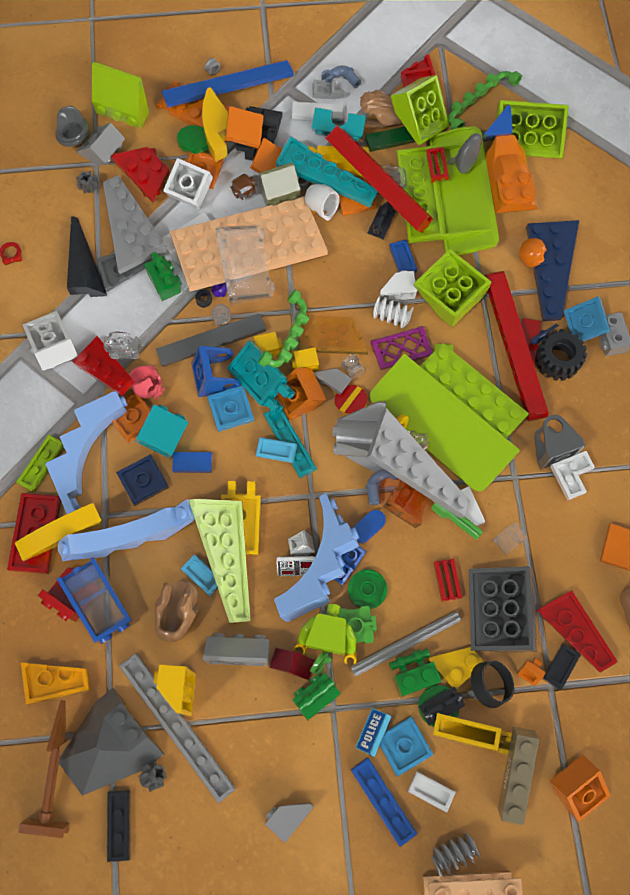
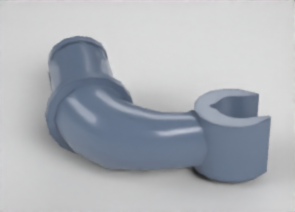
[321,65,361,88]
[365,470,399,505]

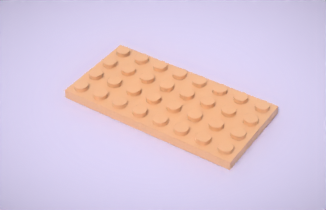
[170,196,328,292]

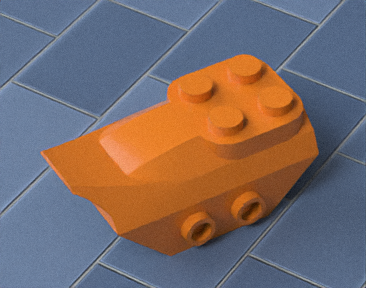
[485,135,537,213]

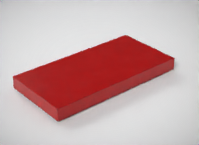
[7,493,61,574]

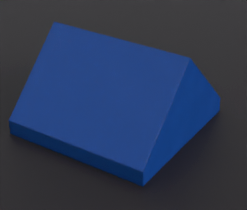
[482,105,512,142]

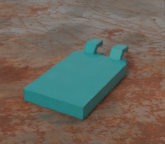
[227,340,295,412]

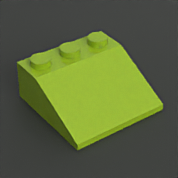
[92,61,150,128]
[390,75,450,145]
[414,249,491,328]

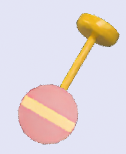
[334,385,409,428]

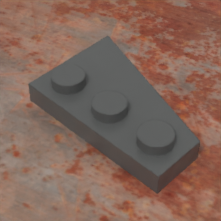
[97,253,153,292]

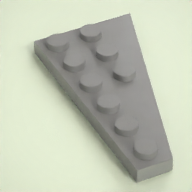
[103,175,167,274]
[367,409,470,519]

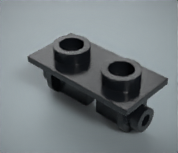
[367,201,396,240]
[418,686,465,726]

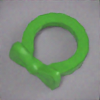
[310,651,332,675]

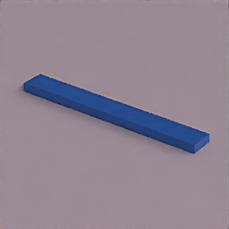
[162,60,294,107]

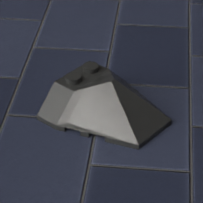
[59,688,164,796]

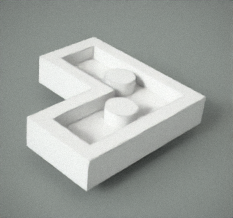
[550,451,595,501]

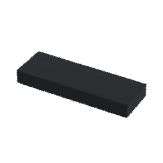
[107,790,130,862]

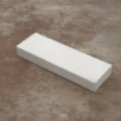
[292,102,343,122]

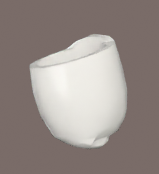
[305,184,339,221]

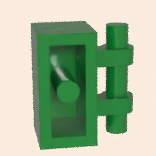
[144,252,182,301]
[389,649,442,698]
[292,673,341,721]

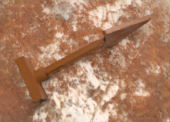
[18,700,69,838]

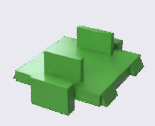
[338,606,377,643]

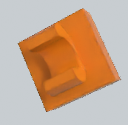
[516,658,546,686]

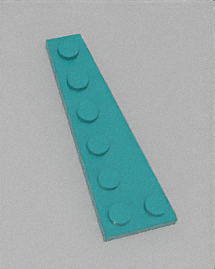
[275,136,378,207]

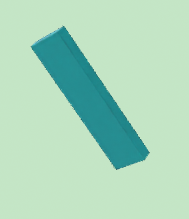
[263,410,317,479]

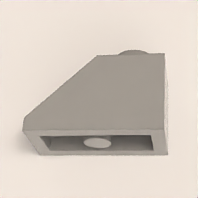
[265,803,314,843]

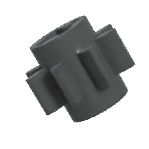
[76,171,98,194]
[139,761,166,792]

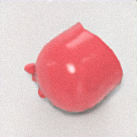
[129,365,165,400]

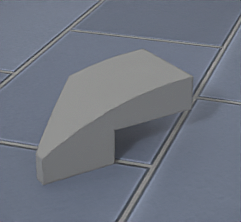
[312,79,345,99]
[314,368,352,395]

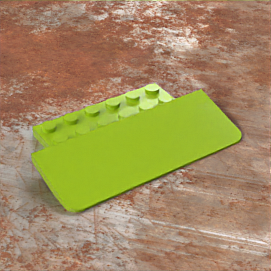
[397,126,499,256]
[370,343,529,492]

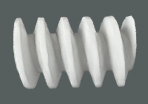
[373,296,414,328]

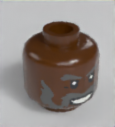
[230,174,257,200]

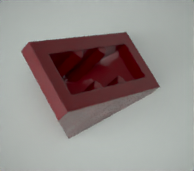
[269,648,315,681]

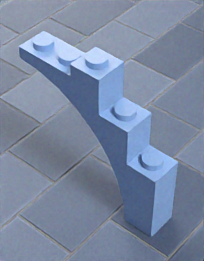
[274,493,360,622]

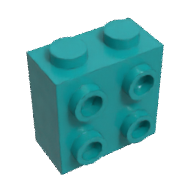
[135,405,188,459]

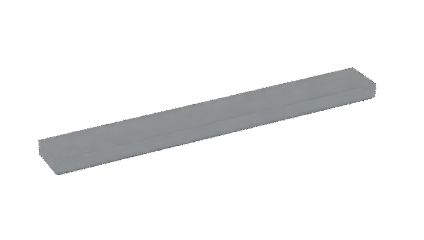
[119,653,236,803]

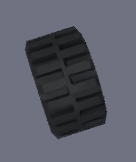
[535,329,587,381]

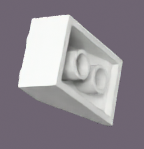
[22,311,78,371]

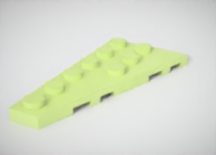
[189,499,251,623]

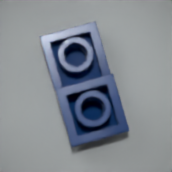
[334,546,367,585]

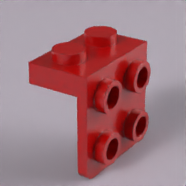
[37,567,99,622]

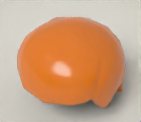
[519,238,547,267]

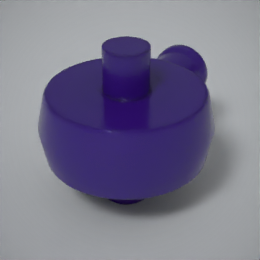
[211,282,228,297]

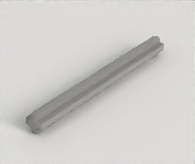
[351,611,461,676]

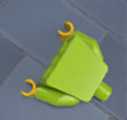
[293,604,357,664]

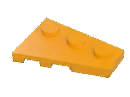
[20,662,90,705]

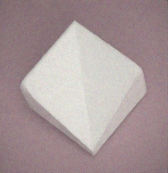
[288,530,315,557]

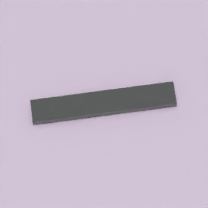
[156,313,266,367]

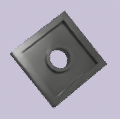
[534,415,586,470]

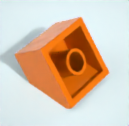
[276,368,327,420]
[550,755,611,823]

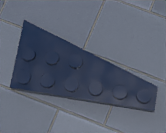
[526,220,579,321]

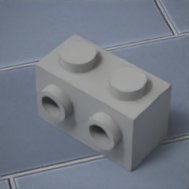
[599,312,630,357]

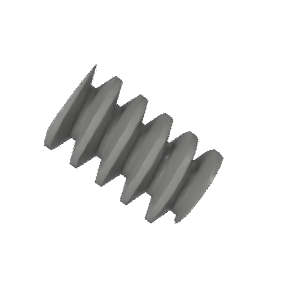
[430,832,480,877]

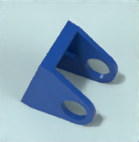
[191,346,240,397]

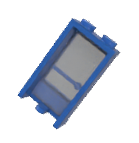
[57,557,132,644]

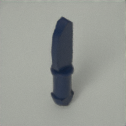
[531,323,559,345]

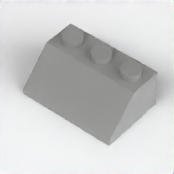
[203,633,270,666]

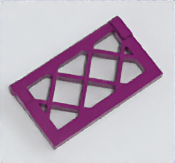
[371,326,433,370]

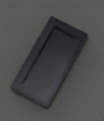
[543,643,581,690]

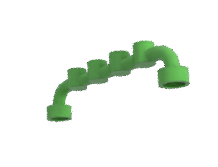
[448,71,522,130]
[257,289,310,368]

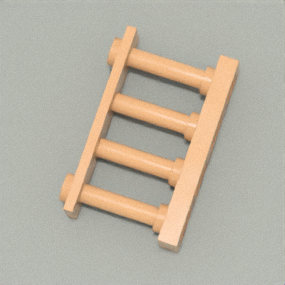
[422,872,523,895]

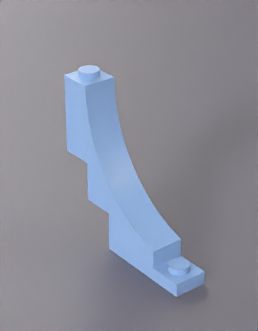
[45,391,128,514]
[58,499,195,561]

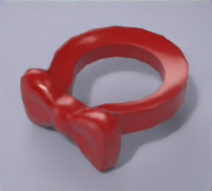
[0,242,22,266]

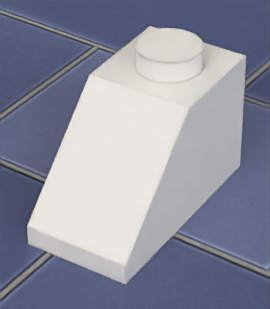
[380,271,417,302]

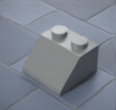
[76,123,125,165]

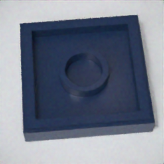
[116,454,169,506]

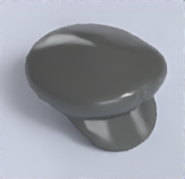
[55,106,89,147]
[447,133,482,174]

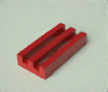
[426,147,449,183]
[434,558,462,602]

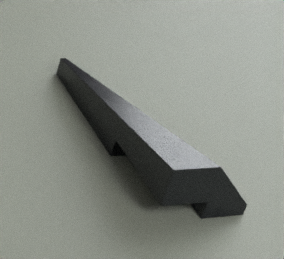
[67,216,107,297]

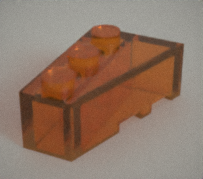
[383,480,426,528]

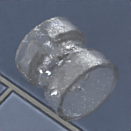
[212,304,231,328]
[341,354,366,380]

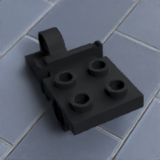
[236,106,283,161]

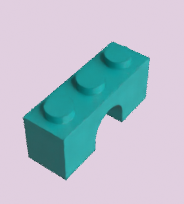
[312,107,366,142]

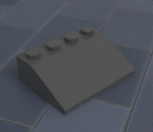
[469,566,537,653]

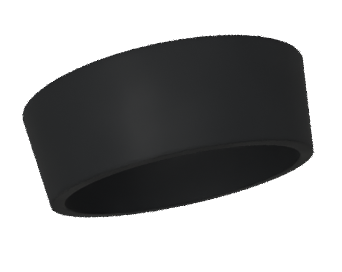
[470,661,514,708]

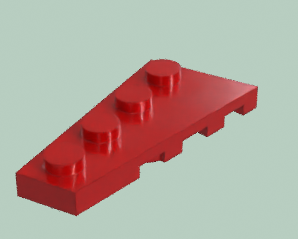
[72,336,135,396]
[537,590,618,673]

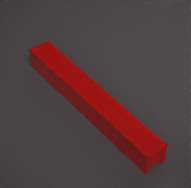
[325,125,434,233]

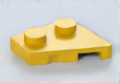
[427,647,484,689]

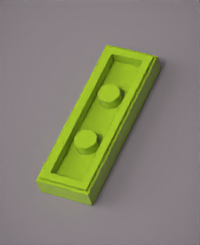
[16,434,64,493]

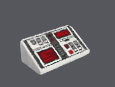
[277,556,316,576]

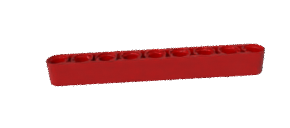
[485,271,548,422]

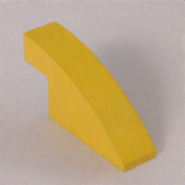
[202,87,228,162]
[15,503,101,561]
[433,713,512,755]

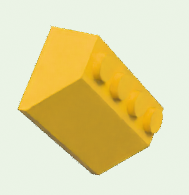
[154,665,196,716]

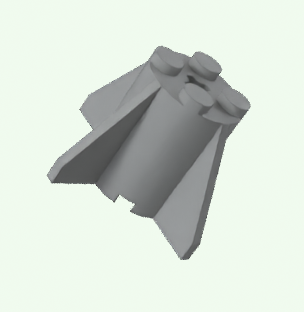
[333,401,386,472]

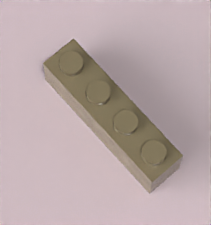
[498,726,539,825]

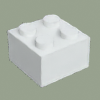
[163,158,213,210]

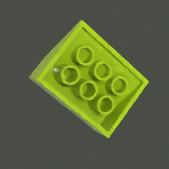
[495,100,569,159]

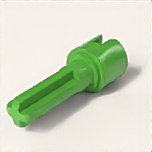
[431,502,483,540]

